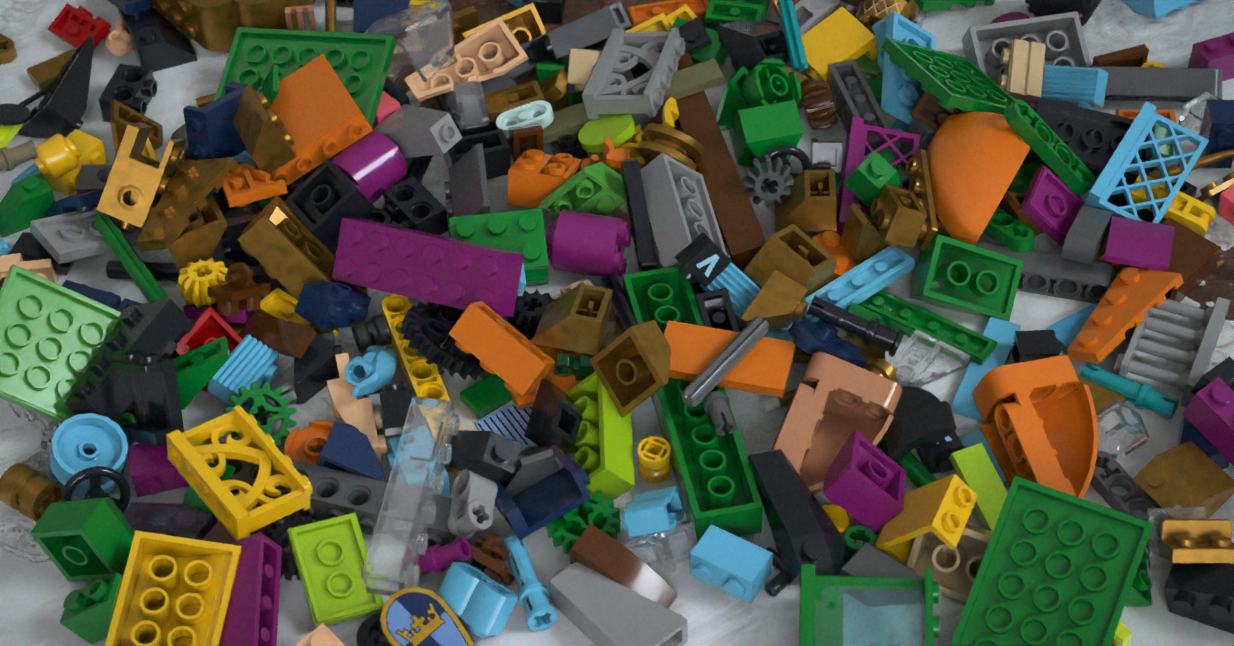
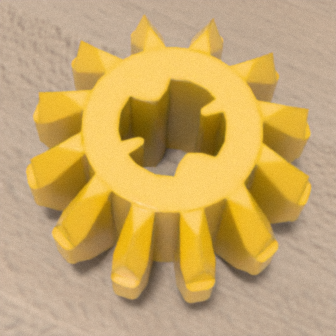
[177,258,228,308]

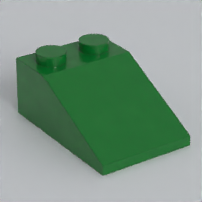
[909,234,1024,322]

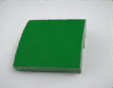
[705,0,770,24]

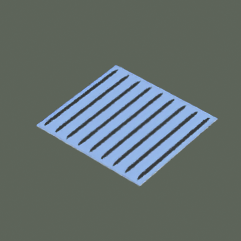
[474,404,535,451]

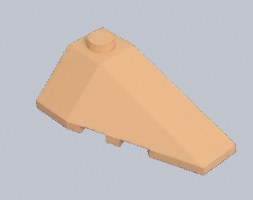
[404,17,529,101]

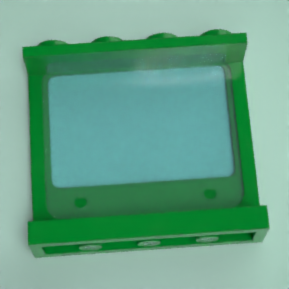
[799,564,940,646]

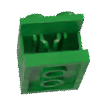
[449,208,549,286]

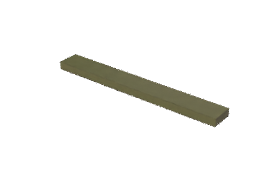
[506,58,725,155]

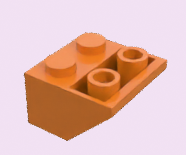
[507,149,582,208]

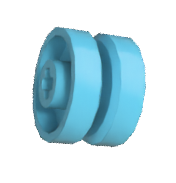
[49,413,128,500]

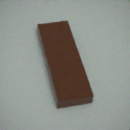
[239,312,317,359]

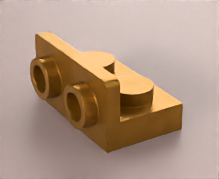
[1159,519,1234,563]

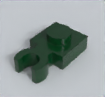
[554,353,595,381]

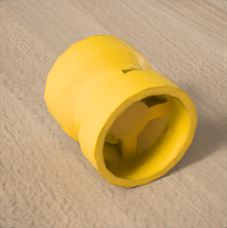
[637,436,671,484]

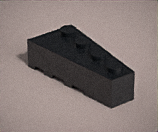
[212,162,261,266]

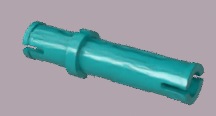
[1080,362,1179,419]

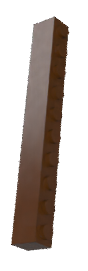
[674,52,766,272]

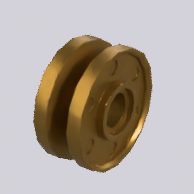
[636,123,704,171]

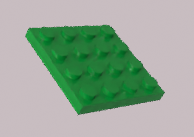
[881,38,1016,115]

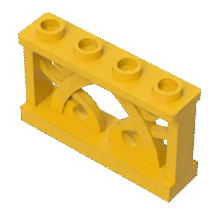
[166,405,313,541]

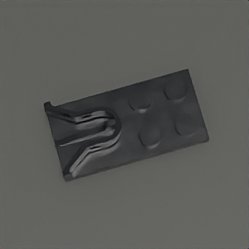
[1023,97,1156,180]

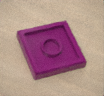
[1020,165,1085,249]

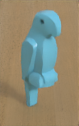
[344,345,398,397]

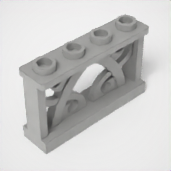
[582,28,685,119]

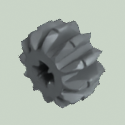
[741,154,794,208]

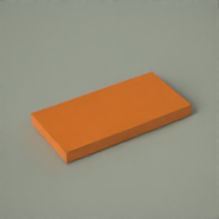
[664,320,796,398]

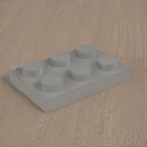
[30,206,141,264]

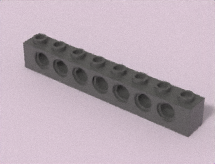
[209,441,455,548]

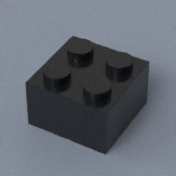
[285,158,376,251]

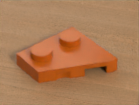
[222,163,288,208]

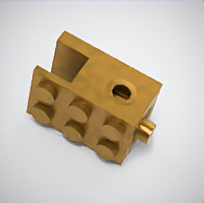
[96,122,187,231]

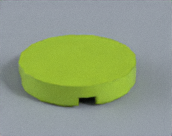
[578,114,635,153]

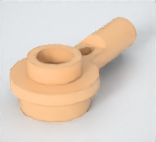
[105,18,133,56]

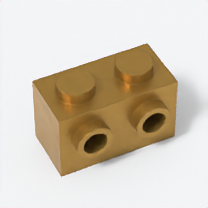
[870,183,927,249]

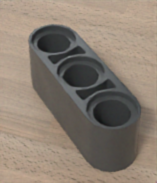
[1061,205,1114,266]

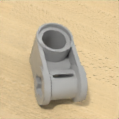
[448,469,498,540]

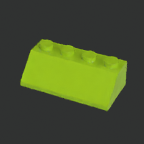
[558,371,635,501]

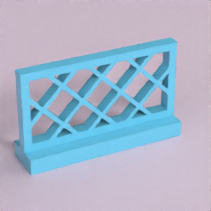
[1084,101,1209,224]

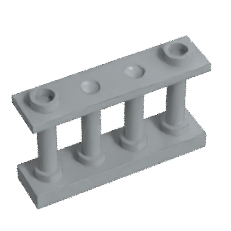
[1114,297,1231,407]

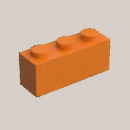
[448,301,556,396]

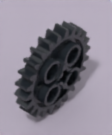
[401,301,491,380]

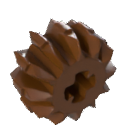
[801,79,838,130]

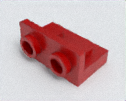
[48,3,112,51]

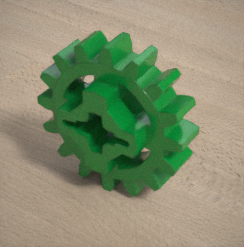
[223,381,297,448]
[547,488,621,554]

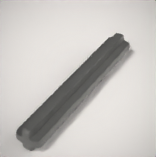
[681,316,769,408]

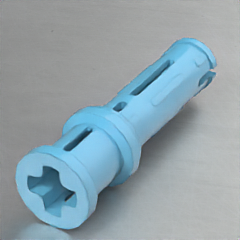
[503,535,558,631]

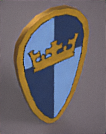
[380,587,474,646]

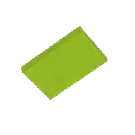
[287,512,384,629]

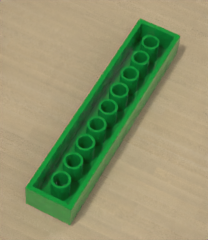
[623,265,763,544]

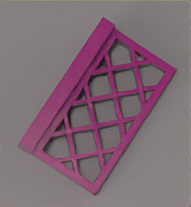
[834,116,921,237]

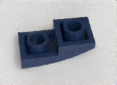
[45,190,103,218]

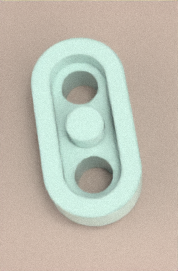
[496,100,554,138]

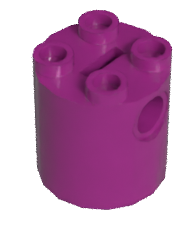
[331,130,407,204]
[545,210,632,278]

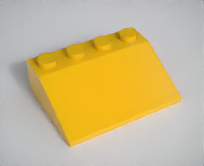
[105,530,242,646]

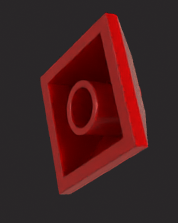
[162,306,243,394]

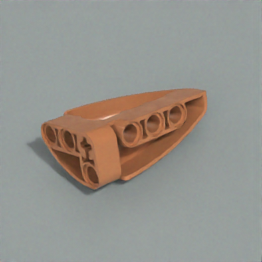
[771,352,902,495]

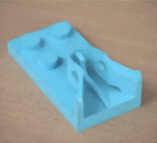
[871,11,936,125]

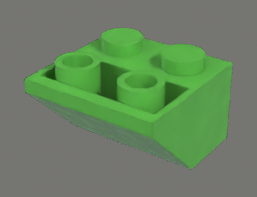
[540,162,626,218]

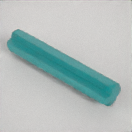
[777,0,808,72]

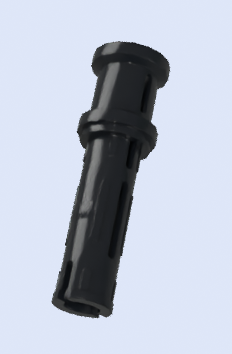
[806,295,905,357]

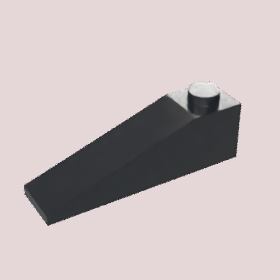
[118,7,198,72]
[18,36,95,139]
[748,449,851,586]

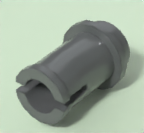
[703,391,737,436]

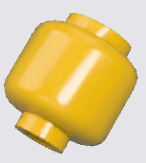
[34,134,82,178]

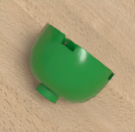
[743,58,802,108]

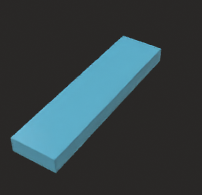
[951,317,1021,421]

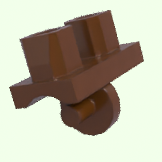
[208,262,270,317]
[447,533,515,586]

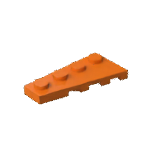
[1067,267,1184,364]

